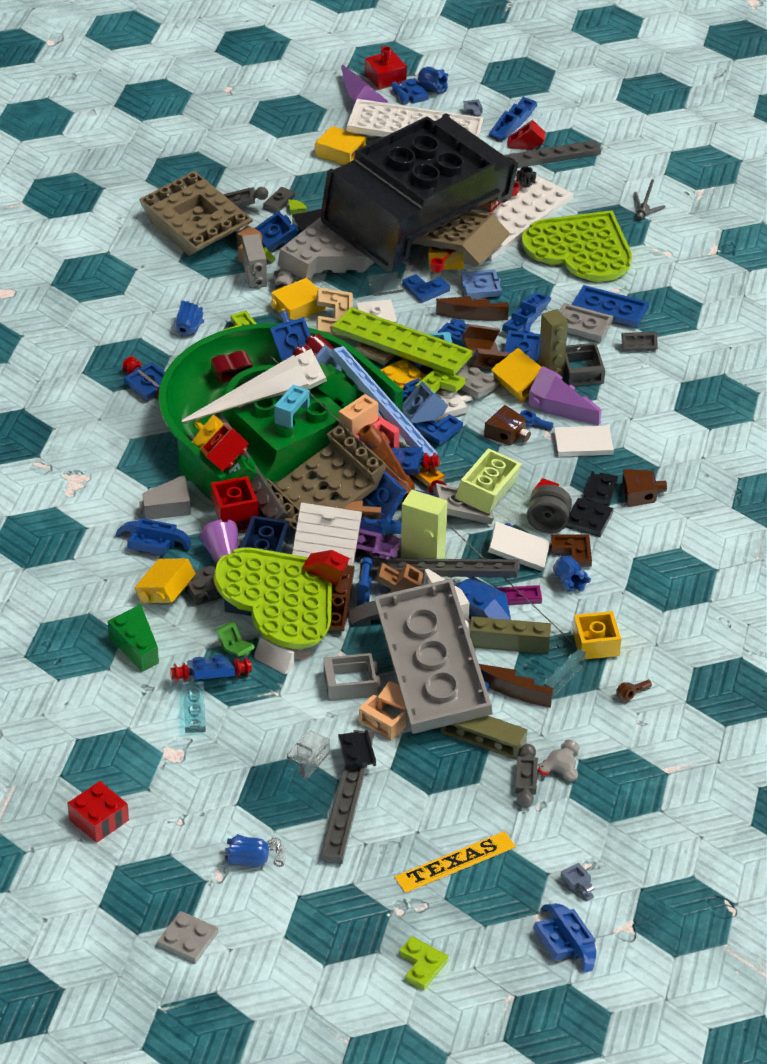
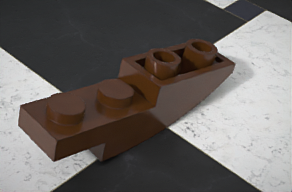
[329,565,355,631]

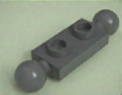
[223,187,269,208]
[515,744,538,807]

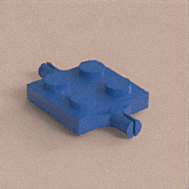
[270,310,311,362]
[505,322,540,364]

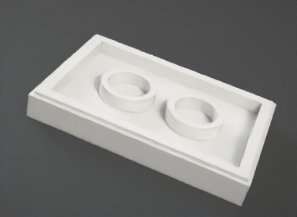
[554,426,614,457]
[488,522,550,572]

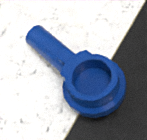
[520,410,554,430]

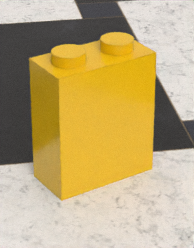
[314,126,366,165]
[270,278,326,320]
[491,348,541,403]
[134,558,196,603]

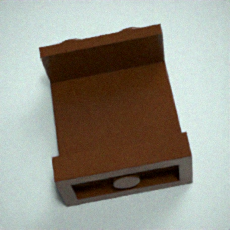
[461,324,509,369]

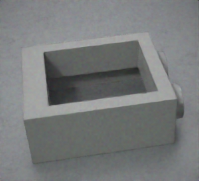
[242,234,267,288]
[323,653,380,701]

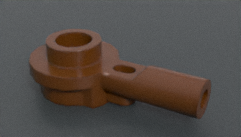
[616,679,652,702]

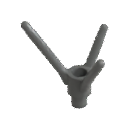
[634,179,665,221]

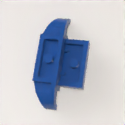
[115,518,191,555]
[533,903,596,972]

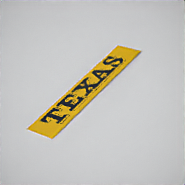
[394,831,516,893]

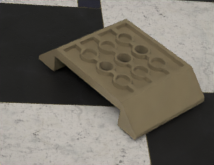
[411,211,510,267]
[266,424,387,531]

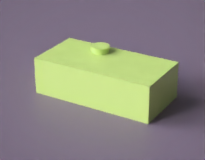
[455,448,522,514]
[401,489,447,559]

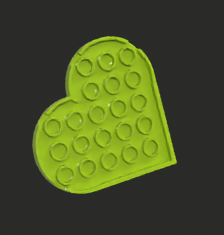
[522,210,632,283]
[214,548,332,650]

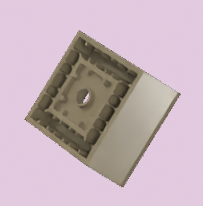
[139,171,253,256]

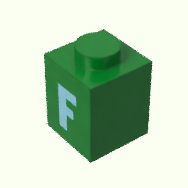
[224,455,258,481]

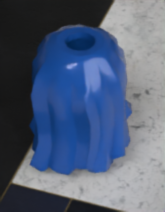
[418,66,449,93]
[174,300,204,335]
[552,556,591,592]
[225,834,269,867]

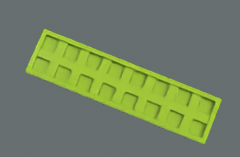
[332,307,472,376]

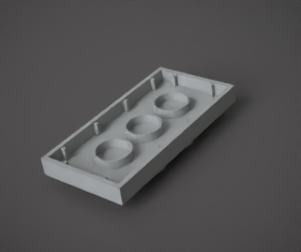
[374,578,493,734]

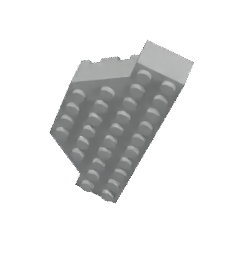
[277,218,375,279]

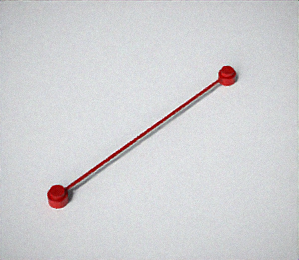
[430,182,520,273]

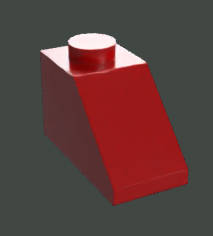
[508,119,546,150]
[302,550,350,585]

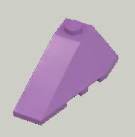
[341,65,388,104]
[529,366,602,425]

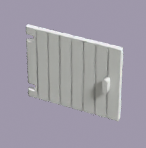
[292,503,362,566]

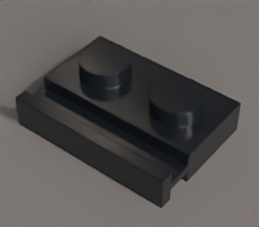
[583,471,618,506]
[338,730,376,771]

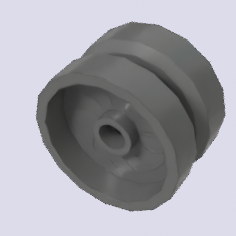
[527,484,572,533]

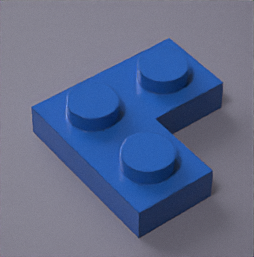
[402,274,450,303]
[412,414,463,446]

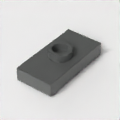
[263,187,295,213]
[621,332,658,351]

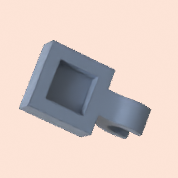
[463,99,483,117]
[561,863,594,901]

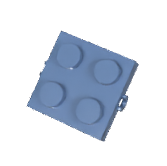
[461,269,502,299]

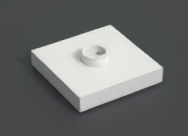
[357,299,397,323]

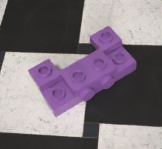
[356,529,401,560]

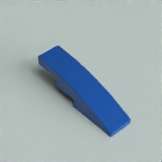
[489,97,537,141]
[502,292,551,333]

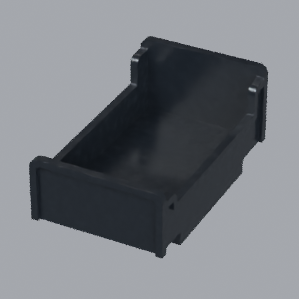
[320,113,519,272]

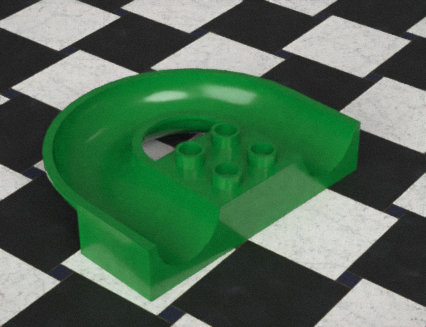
[159,323,403,502]

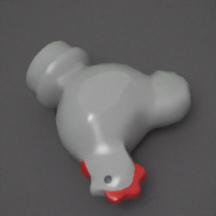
[538,739,580,783]

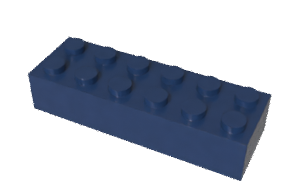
[224,516,290,616]

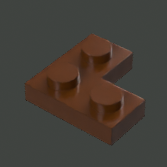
[551,534,592,567]

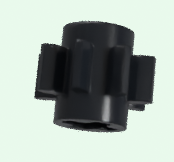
[516,166,536,187]

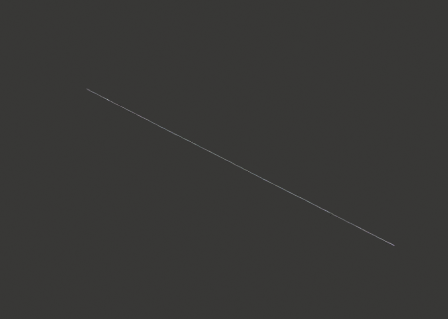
[271,357,577,647]

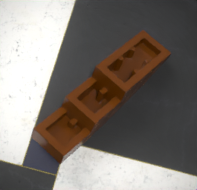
[436,296,509,321]
[479,664,553,708]

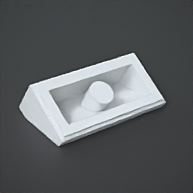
[254,636,294,674]

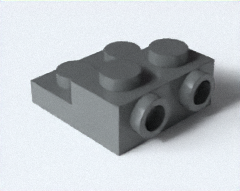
[184,564,222,606]

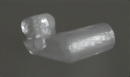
[267,837,287,867]

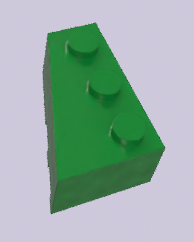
[316,362,364,407]
[107,604,159,672]

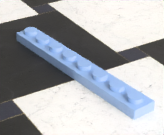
[330,346,438,456]

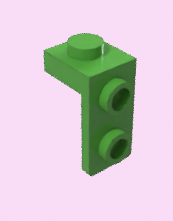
[215,621,255,657]

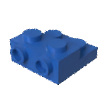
[254,211,300,252]

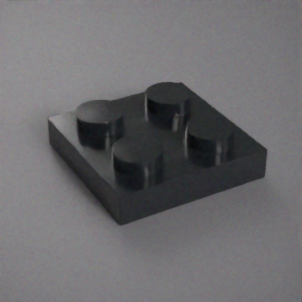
[566,498,614,537]

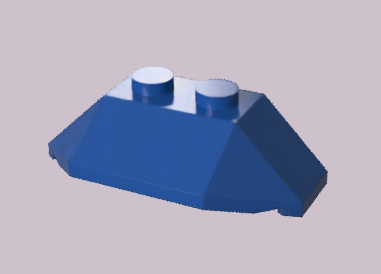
[454,577,511,620]

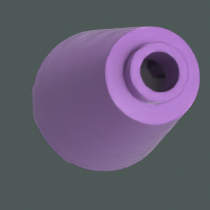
[200,519,238,565]

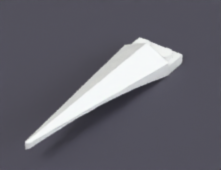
[181,349,327,424]

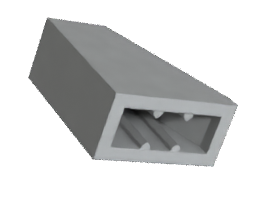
[139,476,191,520]

